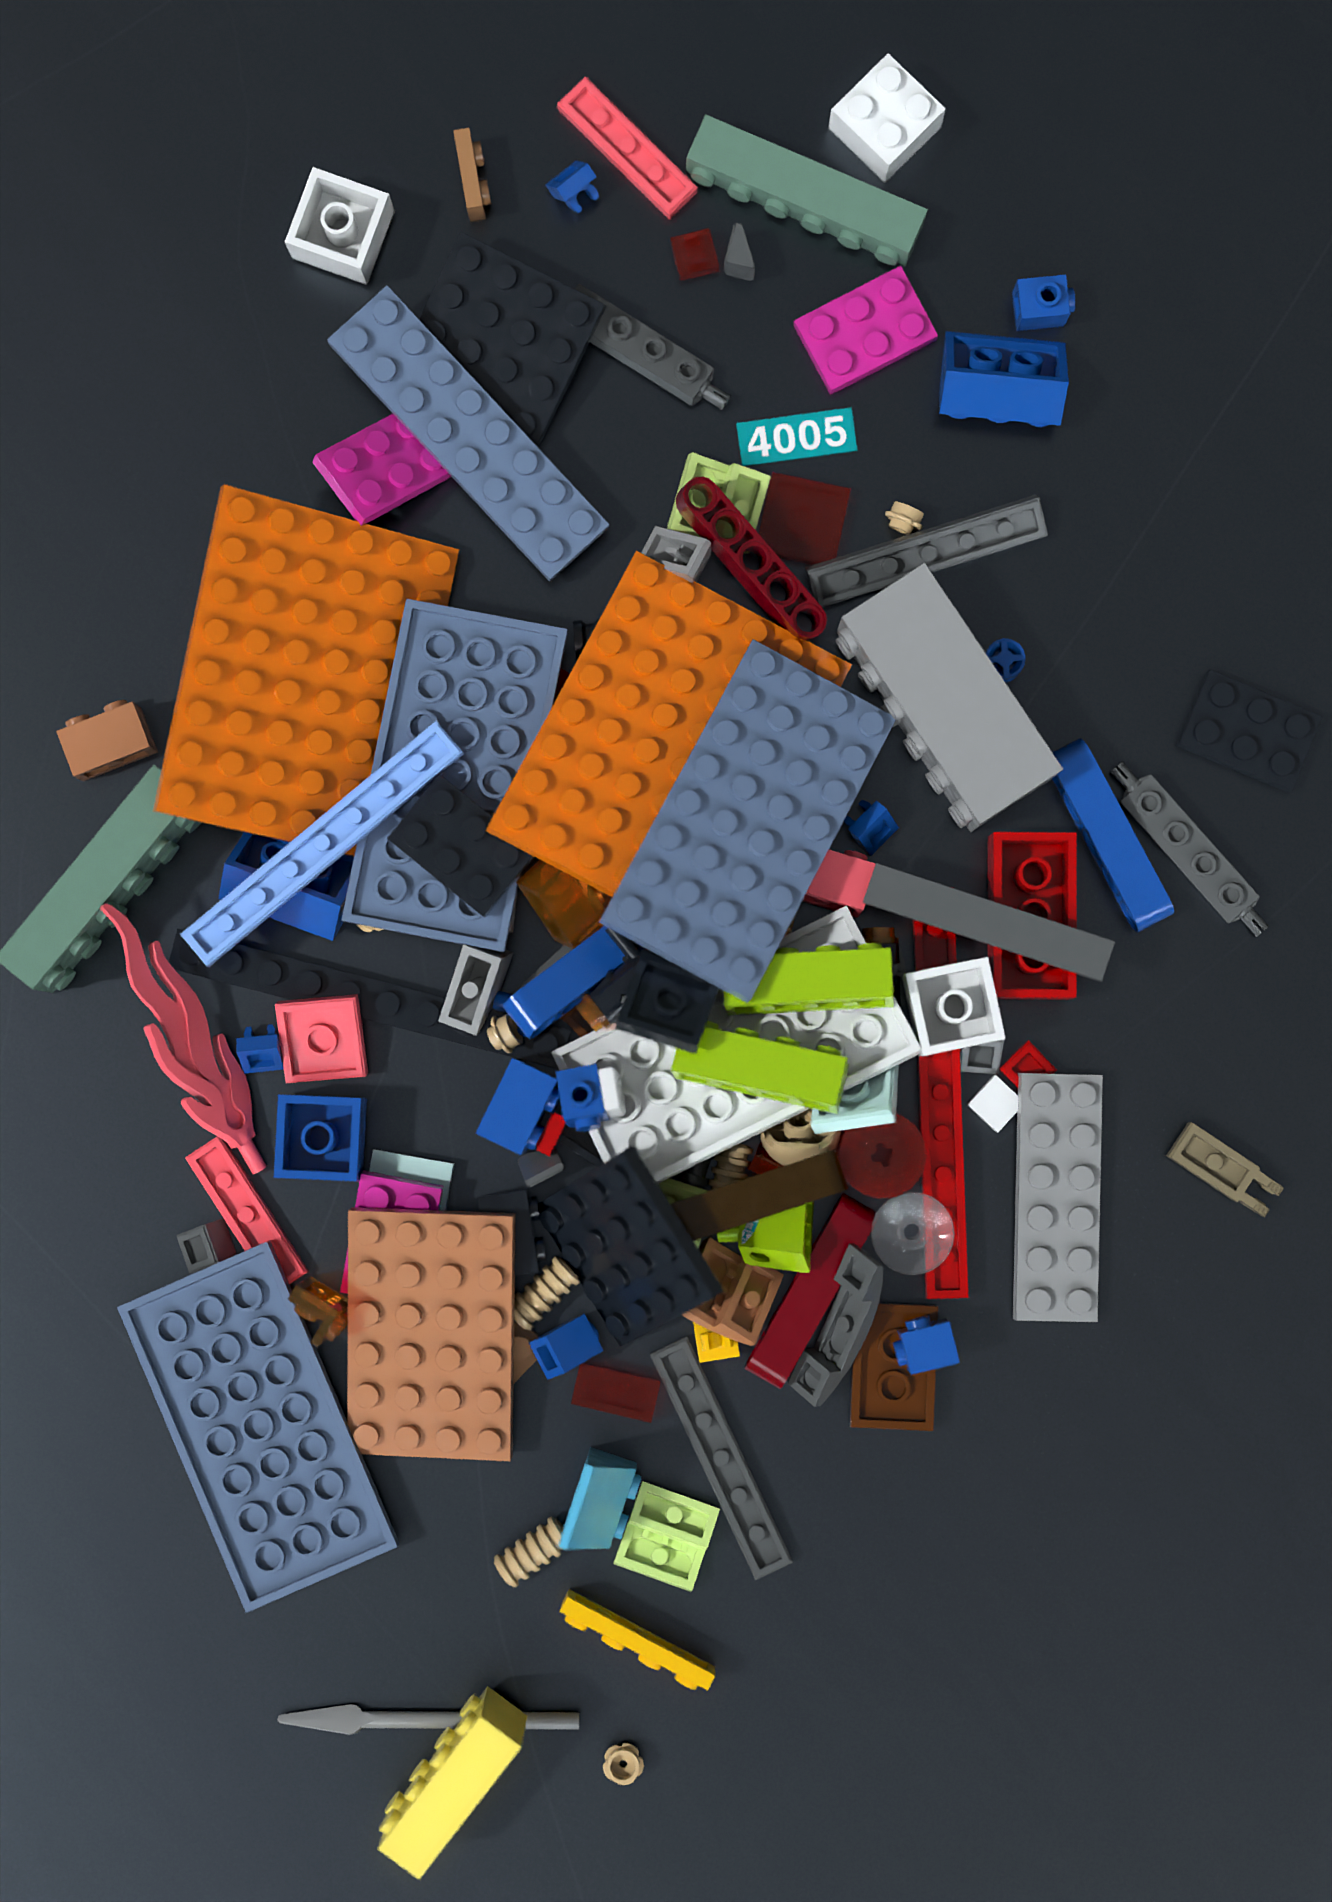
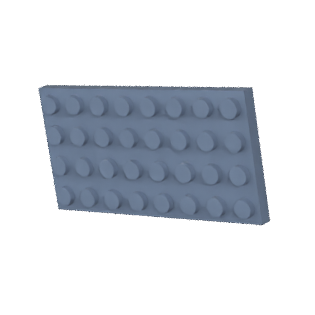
[341,598,568,953]
[599,639,896,1003]
[117,1240,400,1613]

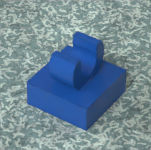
[546,160,599,213]
[844,800,899,856]
[236,1024,284,1074]

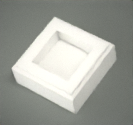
[598,1067,626,1118]
[966,1075,1018,1133]

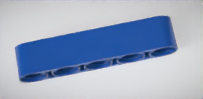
[1052,738,1174,933]
[502,926,643,1039]

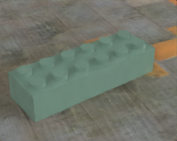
[0,765,201,993]

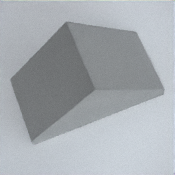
[641,526,711,583]

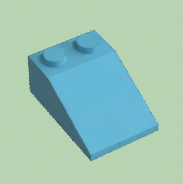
[558,1447,642,1550]

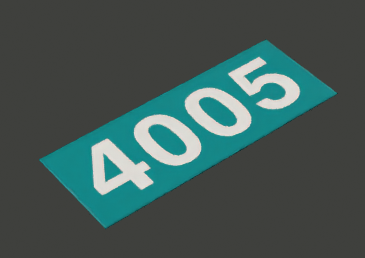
[736,408,857,466]

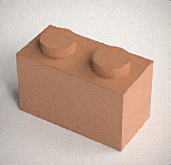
[56,700,158,781]

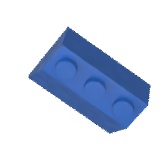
[939,331,1069,427]
[218,832,354,941]

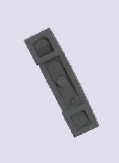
[788,1243,883,1407]

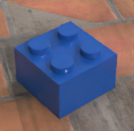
[476,1058,560,1155]
[274,1095,367,1181]

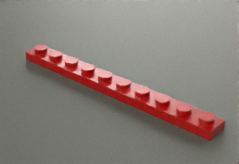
[913,887,968,1299]

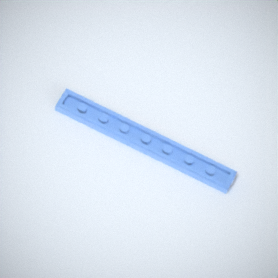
[180,721,464,967]

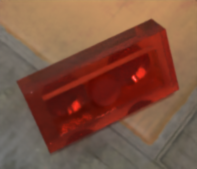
[571,1362,661,1423]

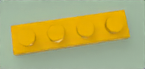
[560,1589,715,1691]

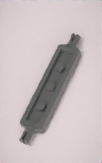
[574,284,731,410]
[1110,761,1269,937]

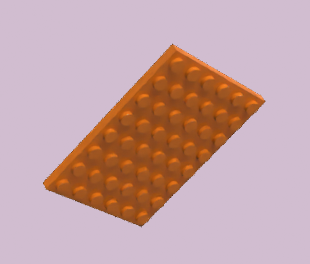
[153,484,459,857]
[486,551,852,897]

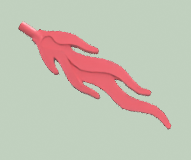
[100,904,267,1174]

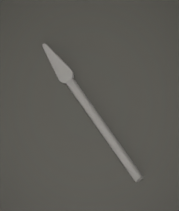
[278,1704,580,1735]

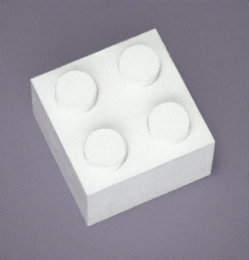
[829,53,946,182]
[285,167,394,284]
[902,957,1005,1057]

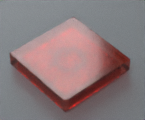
[759,472,851,565]

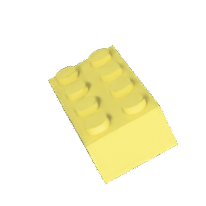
[378,1686,527,1879]

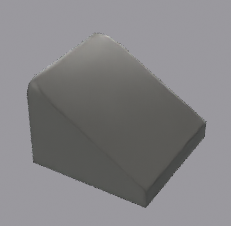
[724,223,755,281]
[960,1039,1004,1075]
[518,1147,566,1187]
[176,1219,237,1274]

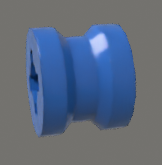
[985,638,1026,683]

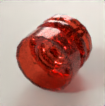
[836,1114,927,1199]

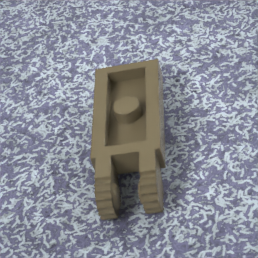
[1166,1122,1284,1218]

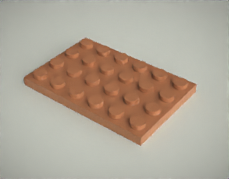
[347,1207,515,1461]

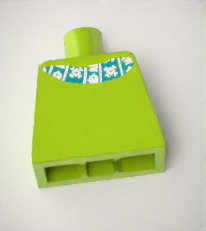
[717,1201,814,1273]

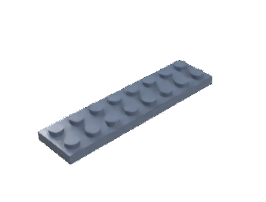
[327,285,609,582]

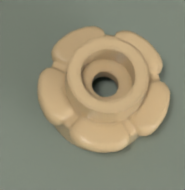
[885,501,924,535]
[487,1014,523,1054]
[603,1743,644,1785]

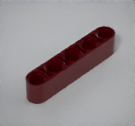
[676,476,827,641]
[744,1193,879,1389]

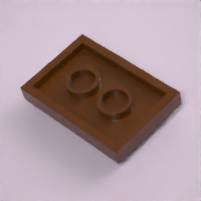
[850,1302,938,1431]

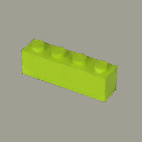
[724,943,894,1016]
[671,1021,849,1114]

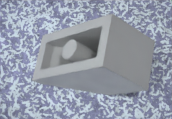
[438,944,513,1035]

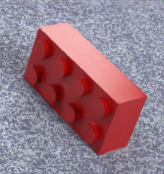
[988,832,1077,1000]

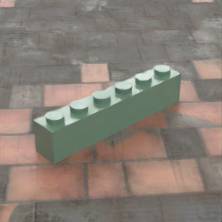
[686,115,928,266]

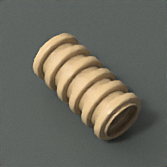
[708,1143,753,1190]
[514,1256,580,1331]
[494,1516,564,1587]

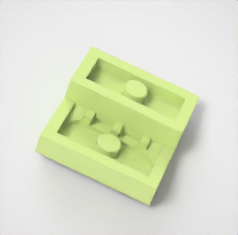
[667,452,771,554]
[613,1481,720,1592]

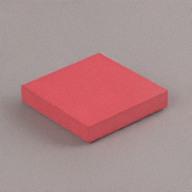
[275,994,368,1083]

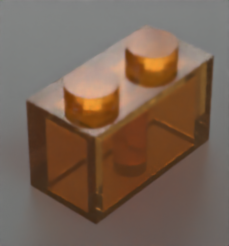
[516,860,605,949]

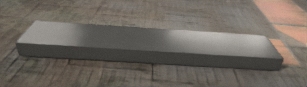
[805,494,1048,607]
[863,863,1115,982]
[650,1336,793,1580]

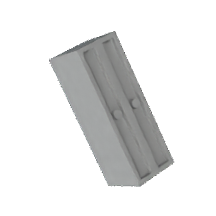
[836,563,1063,833]

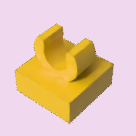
[693,1322,740,1363]

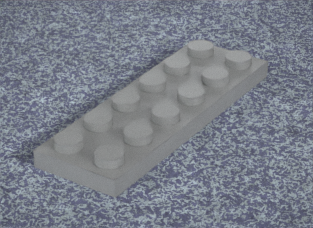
[1013,1073,1103,1322]

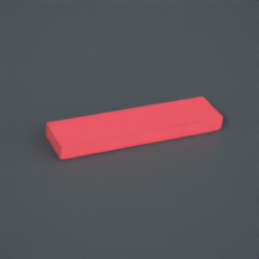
[557,76,698,220]
[185,1136,309,1284]

